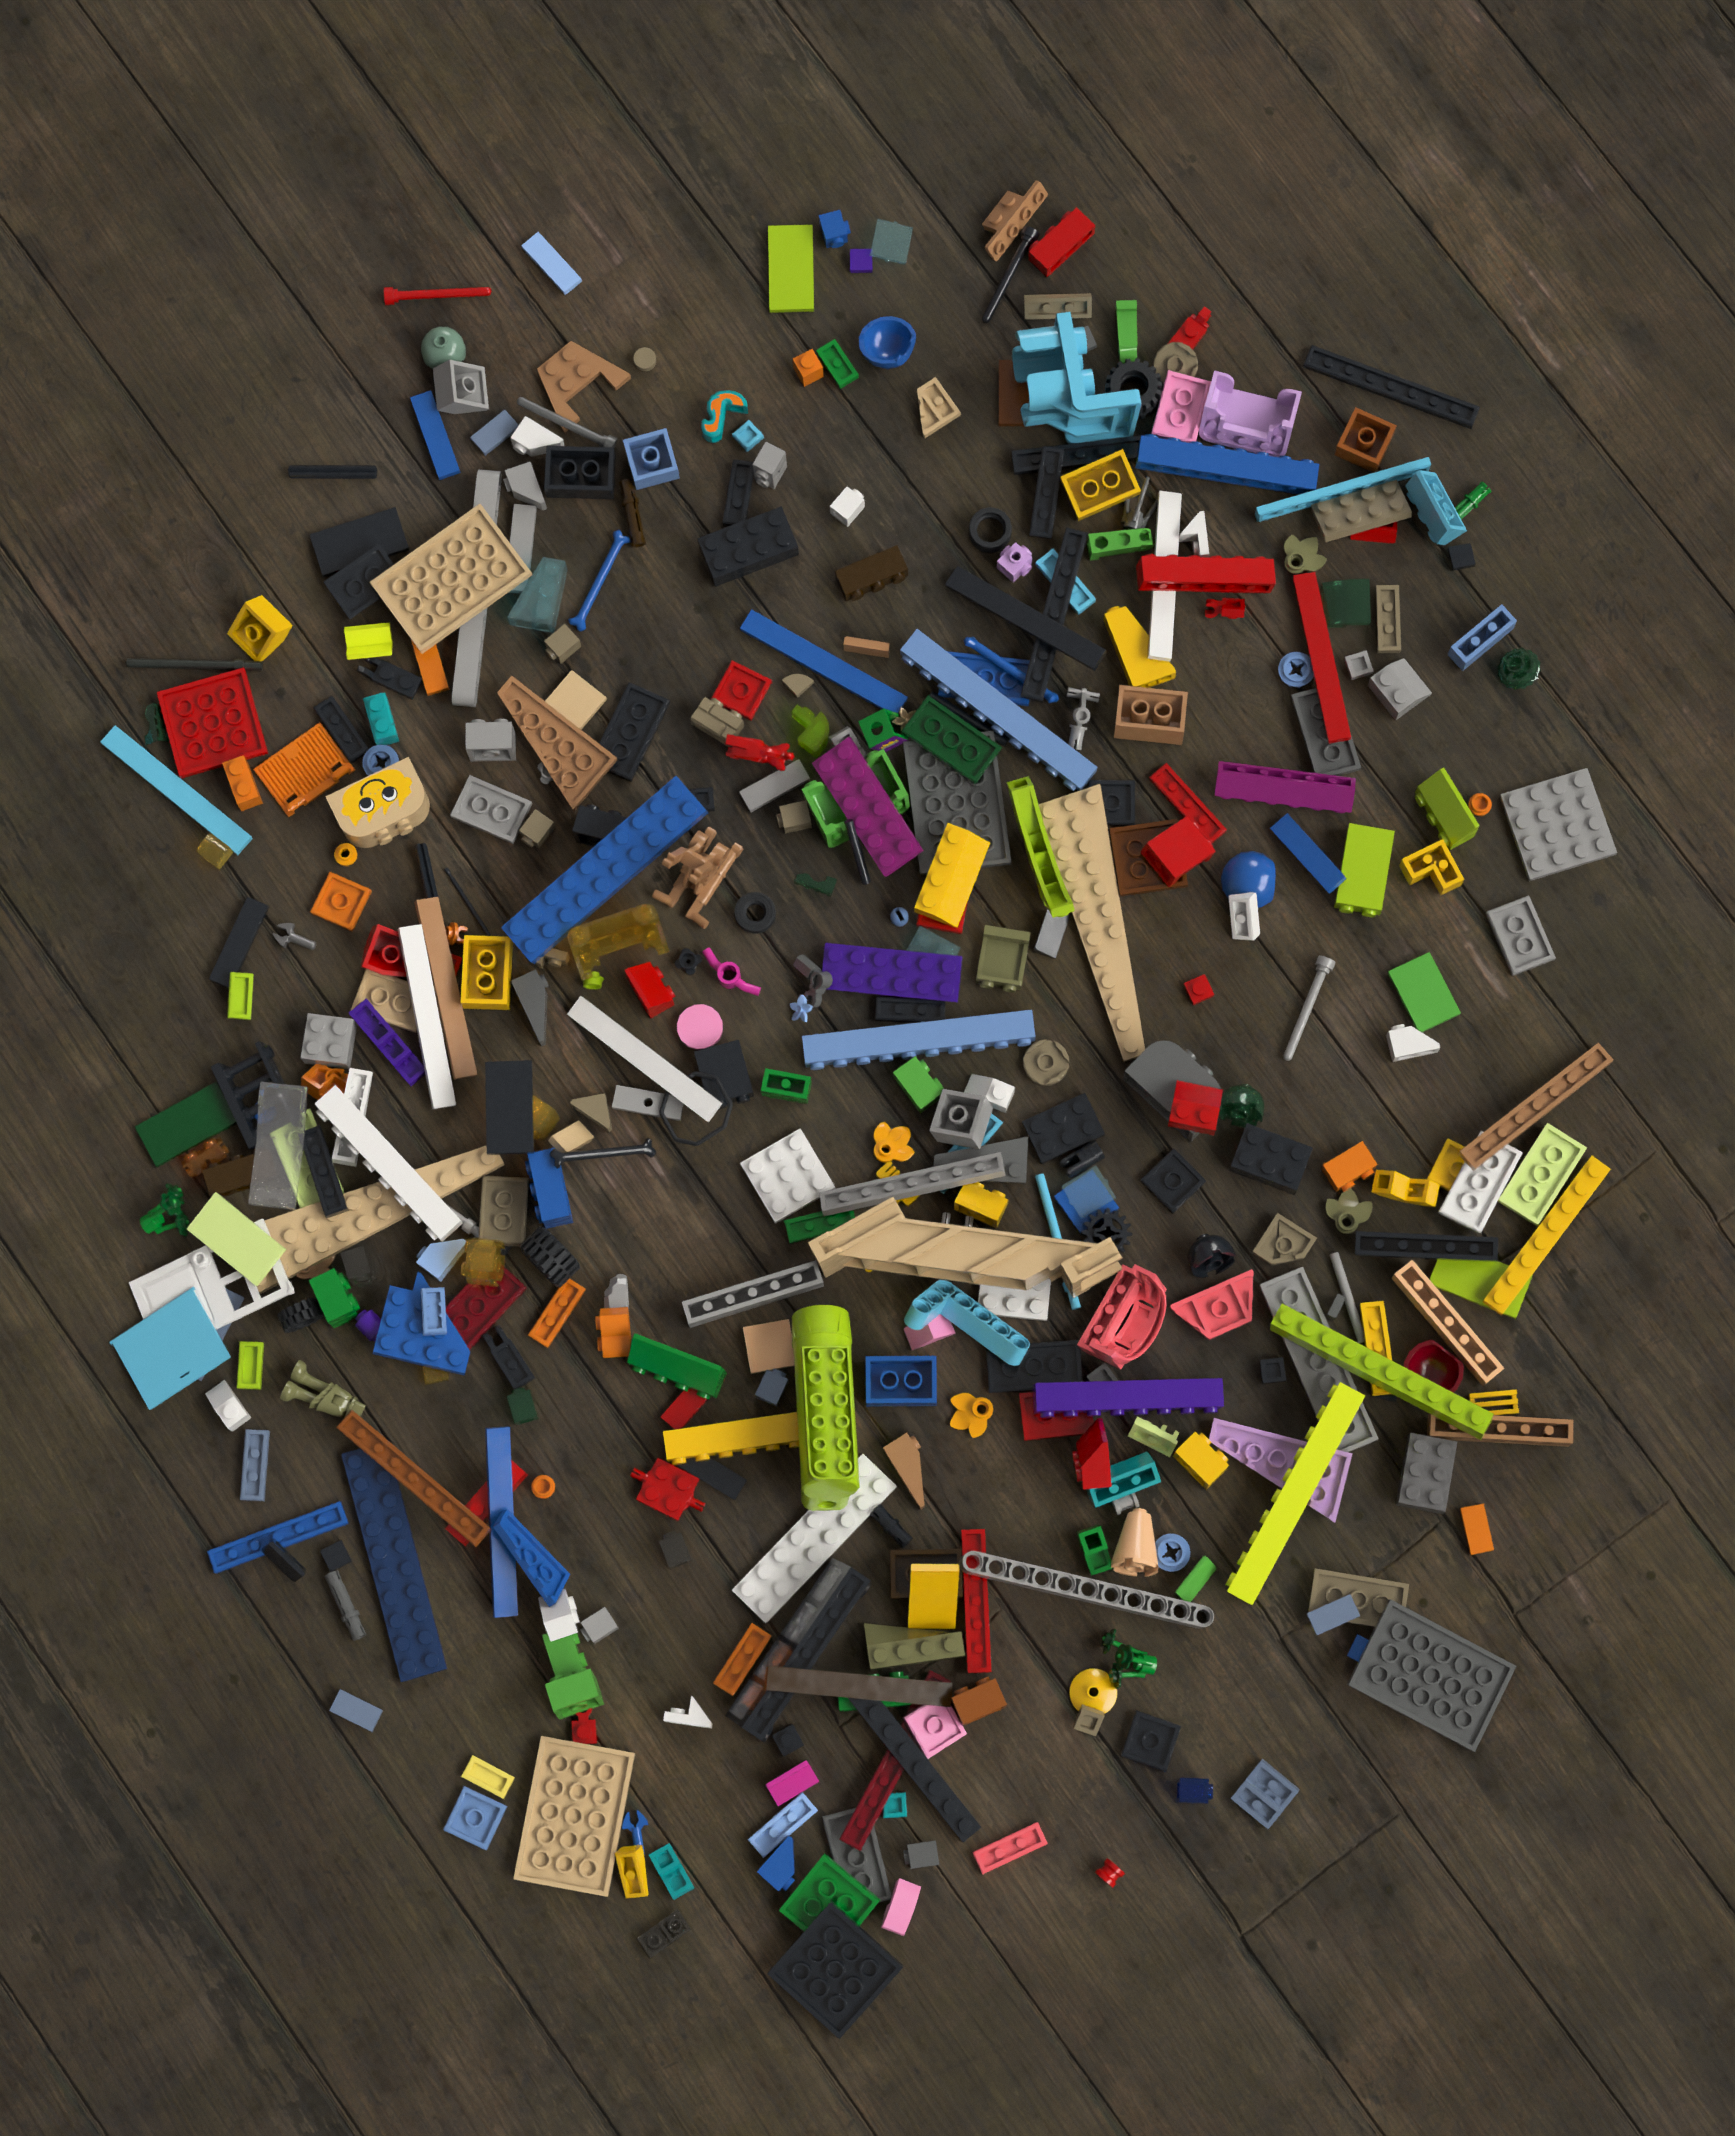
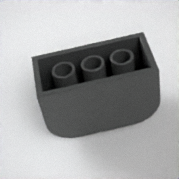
[1123,1041,1222,1143]

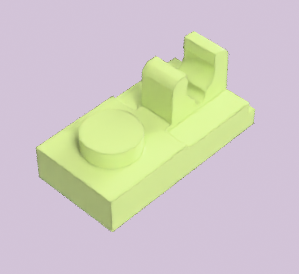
[1128,1416,1179,1457]

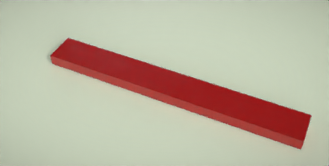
[1292,572,1351,744]

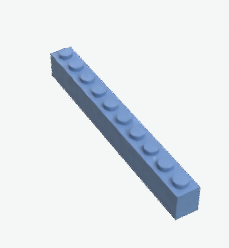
[900,629,1097,791]
[802,1010,1035,1070]

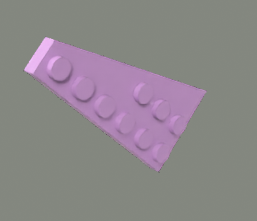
[1209,1418,1352,1522]

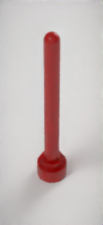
[384,287,492,305]

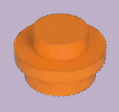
[1468,793,1492,816]
[531,1475,555,1499]

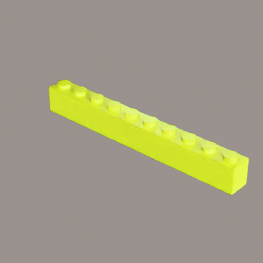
[1226,1382,1365,1605]

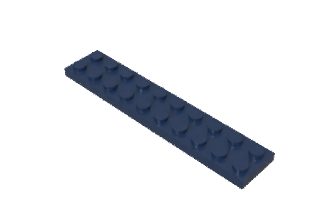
[342,1448,448,1682]

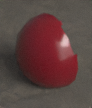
[1404,1340,1464,1393]

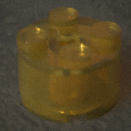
[461,1238,505,1287]

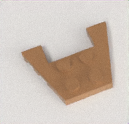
[537,341,631,433]

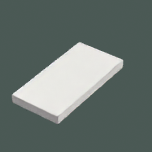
[1438,1131,1523,1235]

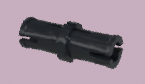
[870,1504,913,1549]

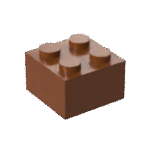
[1335,407,1397,473]
[951,1676,1007,1726]

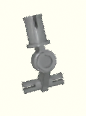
[1067,687,1100,750]

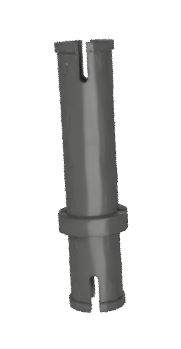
[324,1570,367,1641]

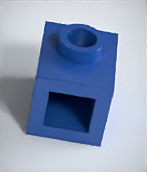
[819,210,851,248]

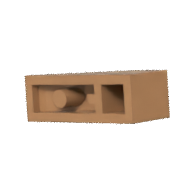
[883,1433,925,1510]

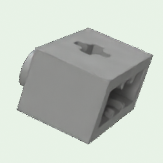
[753,442,787,489]

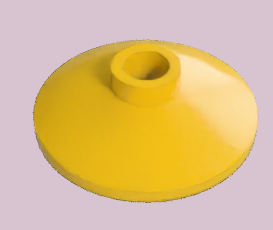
[1070,1669,1117,1714]

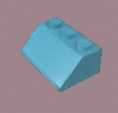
[1406,470,1467,545]

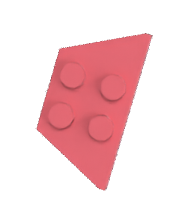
[1170,1269,1254,1340]

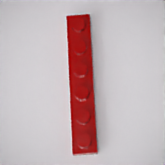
[961,1529,991,1673]

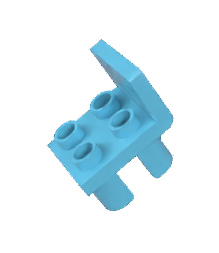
[1012,312,1141,444]

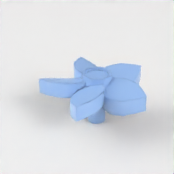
[790,995,813,1022]

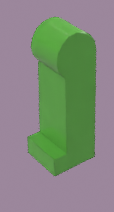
[1115,300,1137,364]
[1086,528,1154,561]

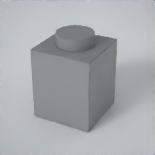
[580,1607,619,1644]

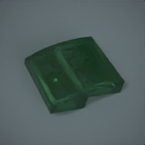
[1322,579,1371,628]

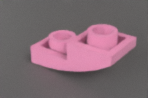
[881,1878,921,1936]

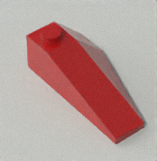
[361,924,462,977]

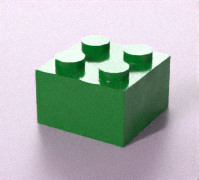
[309,1268,361,1328]

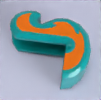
[701,390,748,443]

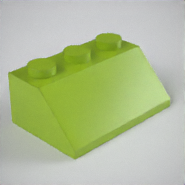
[1415,768,1479,850]

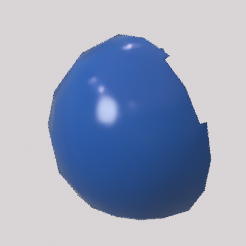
[859,316,916,369]
[1221,851,1276,908]

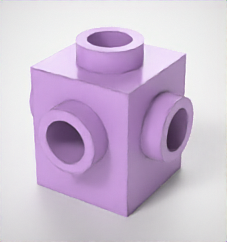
[997,542,1032,583]

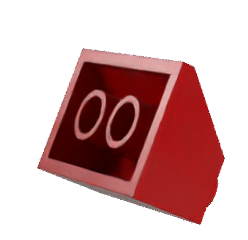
[1072,1418,1112,1490]

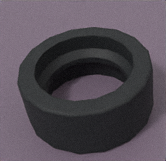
[969,507,1012,553]

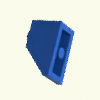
[757,1836,795,1891]

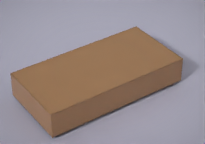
[843,636,890,658]

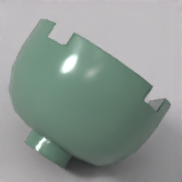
[421,326,466,369]

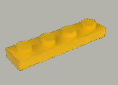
[1359,1301,1392,1396]

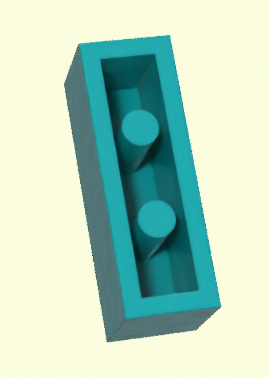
[1086,1452,1161,1508]

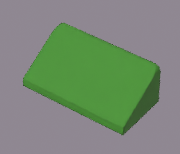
[1174,1556,1216,1602]

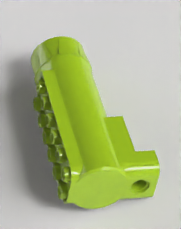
[792,1305,860,1511]

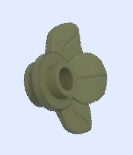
[1284,535,1327,574]
[1326,1188,1373,1234]

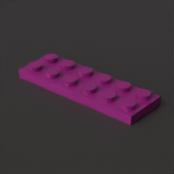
[812,737,924,877]

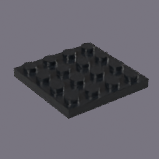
[767,1900,904,2039]

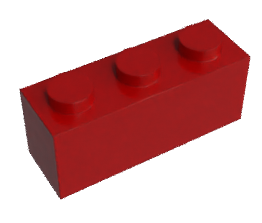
[1028,207,1095,277]

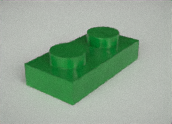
[816,339,859,389]

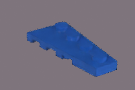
[493,1509,570,1607]

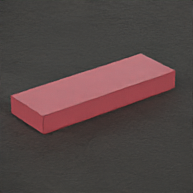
[972,1822,1048,1875]

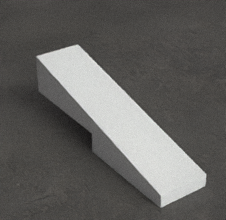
[332,1068,373,1167]

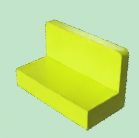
[344,622,393,660]

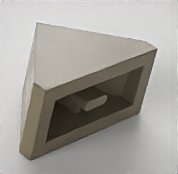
[570,1093,612,1133]

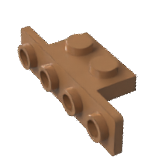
[982,180,1048,261]

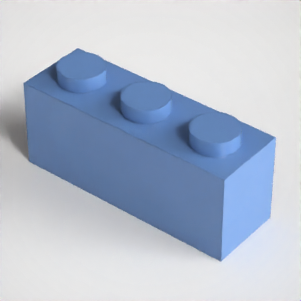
[1448,604,1517,671]

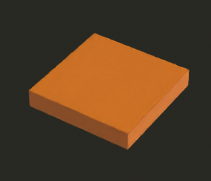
[310,872,372,932]

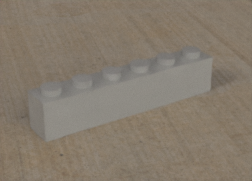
[682,1260,824,1328]

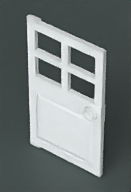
[129,1219,295,1330]

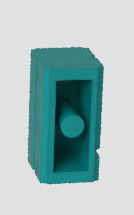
[363,693,399,745]

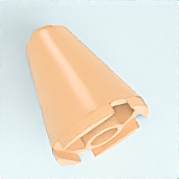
[1111,1508,1159,1577]

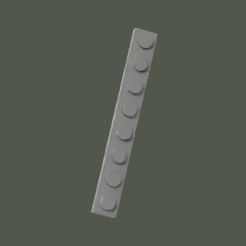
[819,1152,1006,1216]

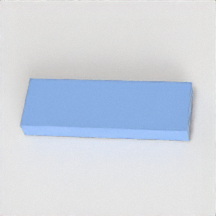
[521,232,582,295]
[748,1792,818,1858]

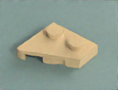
[917,377,961,438]

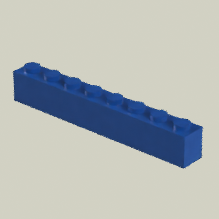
[1135,434,1319,495]

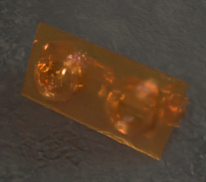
[181,1137,230,1177]

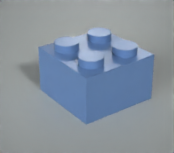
[623,428,680,490]

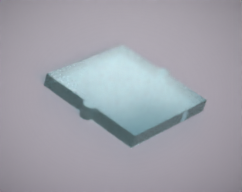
[870,219,913,265]
[1061,1166,1116,1219]

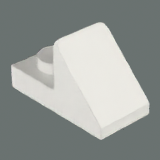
[1179,511,1209,557]
[663,1696,713,1729]

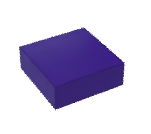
[850,249,873,273]

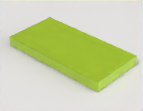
[768,225,814,313]
[1429,1260,1533,1319]

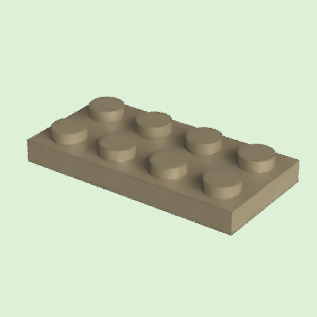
[1311,480,1412,542]
[1308,1568,1409,1627]

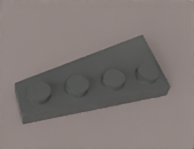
[933,1137,1028,1184]

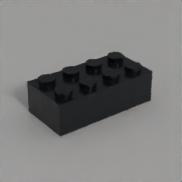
[697,506,799,587]

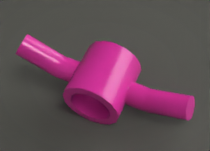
[702,947,761,996]

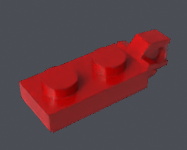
[1168,306,1212,350]

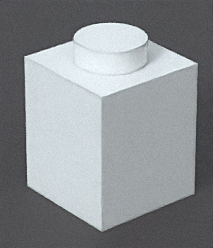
[830,487,865,527]

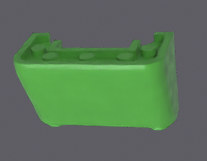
[801,749,910,848]

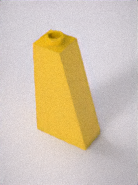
[1104,606,1176,688]

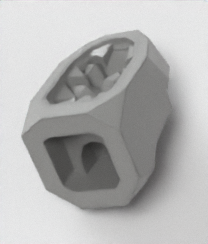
[604,1274,629,1309]

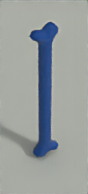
[568,530,631,631]
[964,637,1059,703]

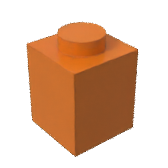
[793,349,824,387]

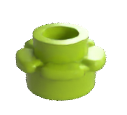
[581,971,604,989]

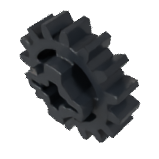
[1081,1208,1132,1253]

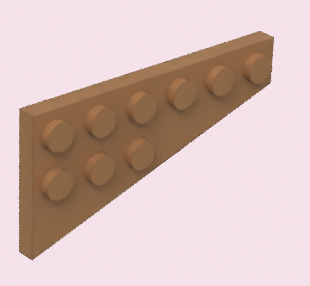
[497,676,617,811]

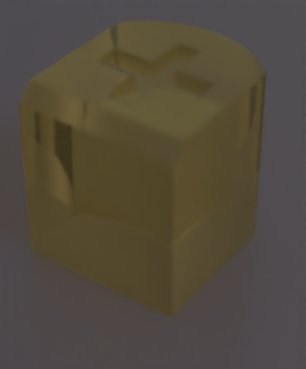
[197,833,233,870]

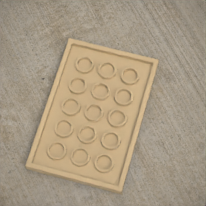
[370,504,533,654]
[513,1736,635,1897]

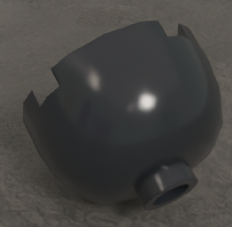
[1188,1234,1236,1278]

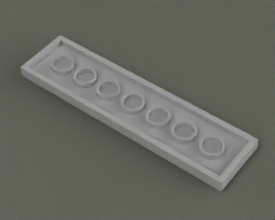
[1259,1267,1378,1452]

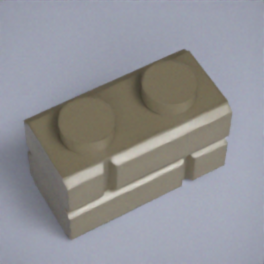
[690,697,744,747]

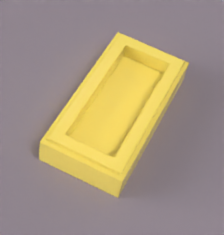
[461,1755,515,1799]

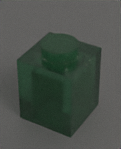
[507,1387,539,1426]

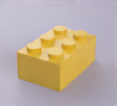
[1060,449,1141,521]
[461,935,513,1010]

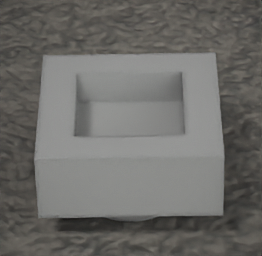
[1344,650,1374,680]

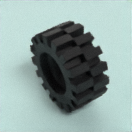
[277,1298,323,1333]

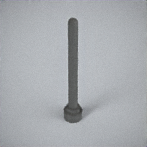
[517,397,618,448]

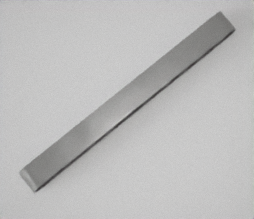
[452,469,502,707]
[959,1551,1214,1629]

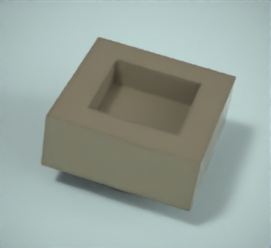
[1073,1704,1105,1736]

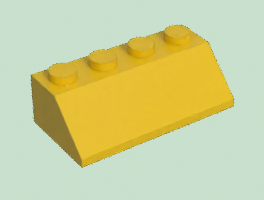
[914,823,990,928]

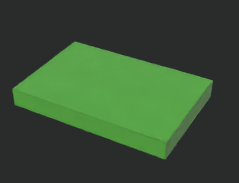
[1388,952,1461,1032]

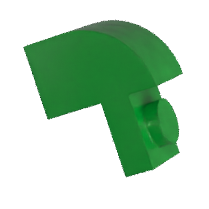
[1076,1524,1114,1576]

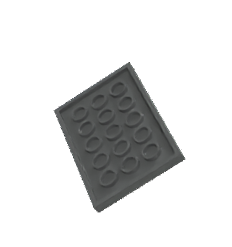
[903,730,1011,876]
[1347,1599,1516,1752]

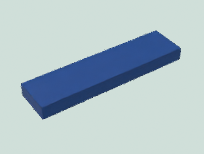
[410,390,461,480]
[1270,813,1347,894]

